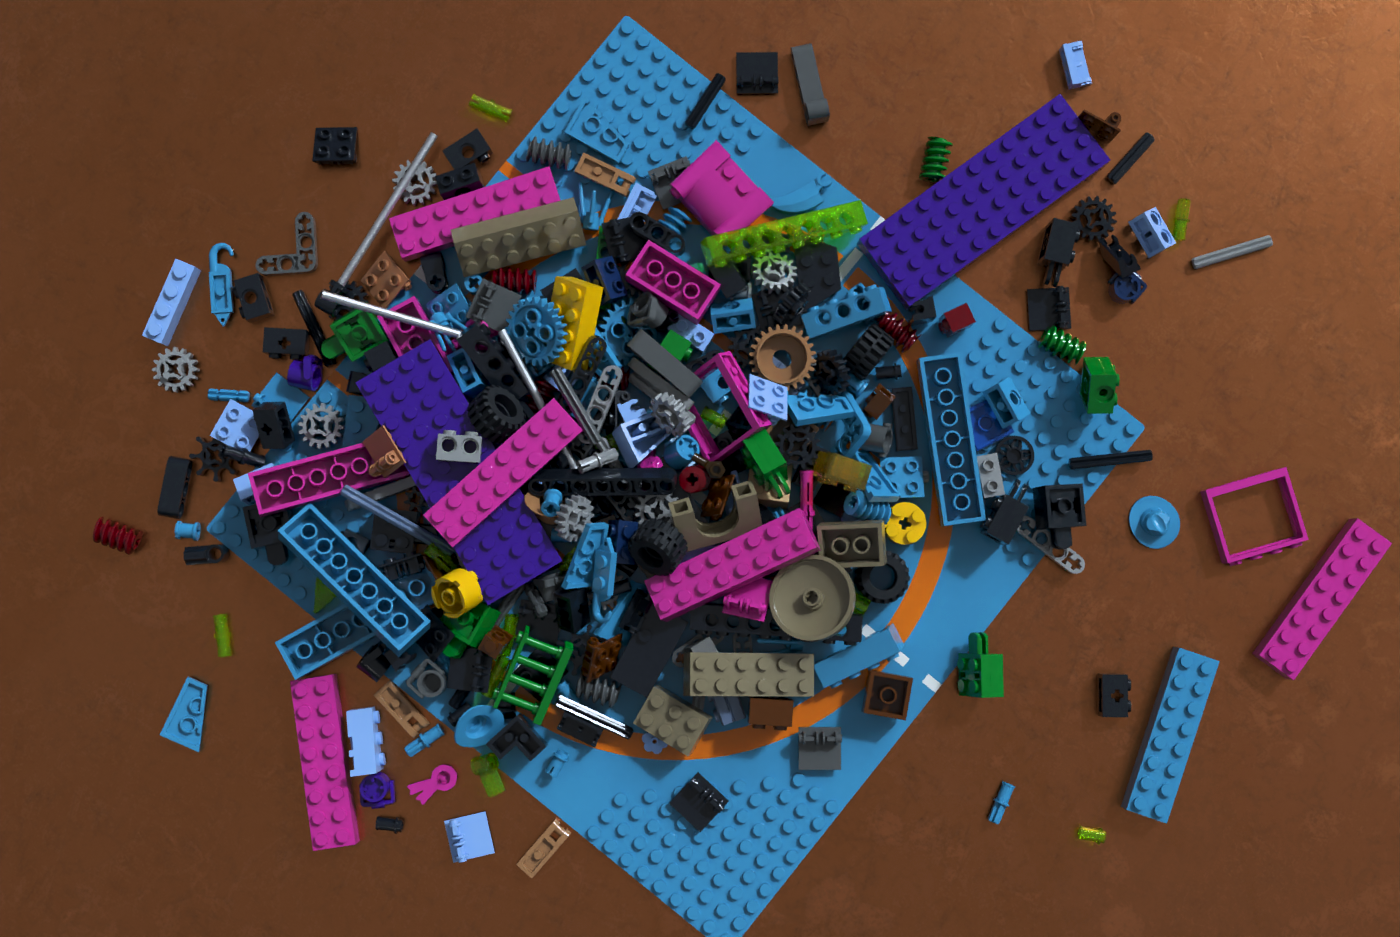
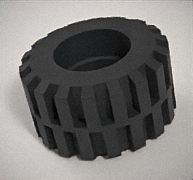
[842,324,894,380]
[467,385,526,444]
[628,518,688,576]
[855,551,910,604]

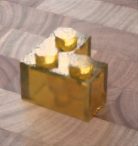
[813,451,872,493]

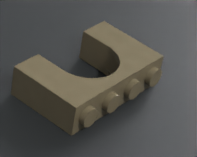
[668,480,762,552]

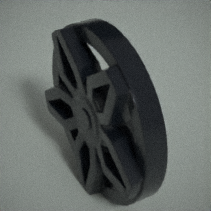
[994,436,1034,475]

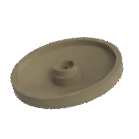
[769,555,856,642]

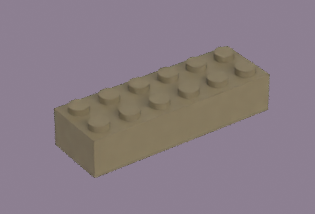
[451,197,586,277]
[683,652,814,697]

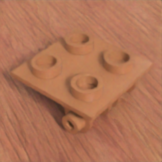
[360,250,412,309]
[363,425,406,478]

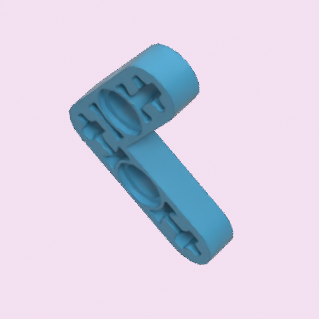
[827,391,871,469]

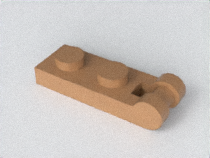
[574,152,636,198]
[374,680,430,738]
[516,819,571,878]

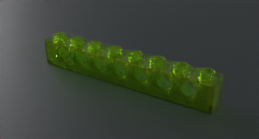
[700,200,868,268]

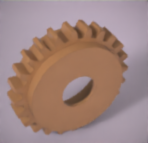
[749,324,816,392]

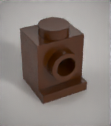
[863,383,896,420]
[478,625,513,660]

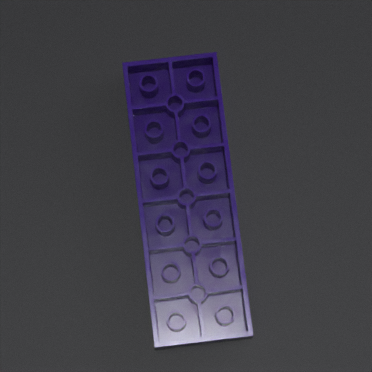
[857,94,1110,311]
[355,339,563,605]

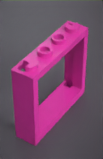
[675,351,772,461]
[1200,467,1309,566]

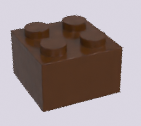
[862,670,913,720]
[748,696,794,730]

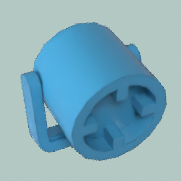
[663,433,702,470]

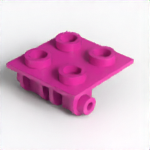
[722,578,773,622]

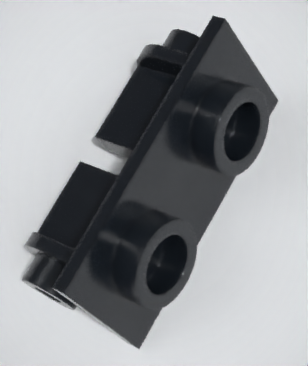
[618,588,653,635]

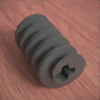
[526,136,572,171]
[575,671,622,708]

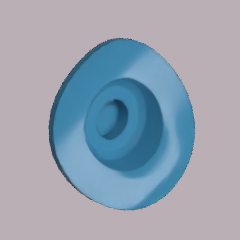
[1129,496,1180,549]
[454,705,504,747]

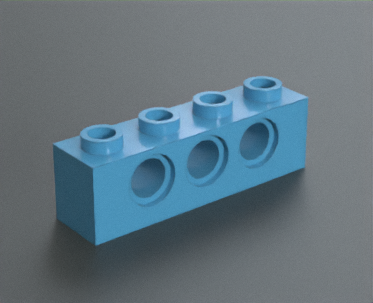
[801,284,892,339]

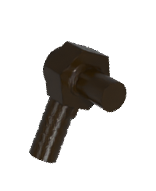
[691,453,725,478]

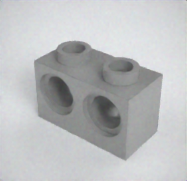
[436,430,483,463]
[977,453,1005,499]

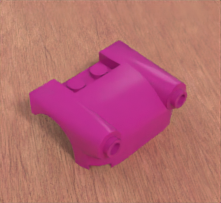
[669,140,774,247]

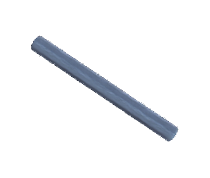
[340,485,455,556]

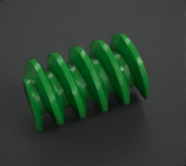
[919,137,953,183]
[1038,325,1086,365]

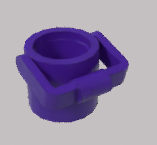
[287,354,323,391]
[359,772,395,809]

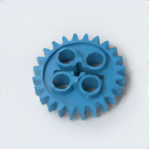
[505,296,568,366]
[598,297,664,366]

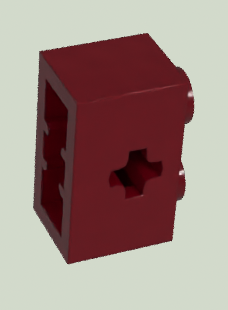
[938,303,976,338]

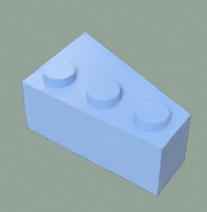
[612,413,672,468]
[346,706,386,777]

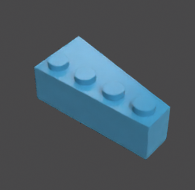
[814,623,905,689]

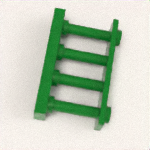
[491,625,573,725]

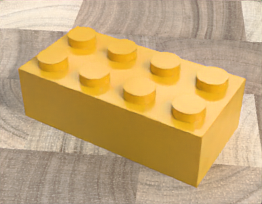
[548,276,604,370]

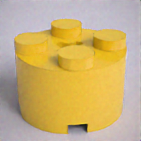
[885,502,926,545]
[431,568,483,618]

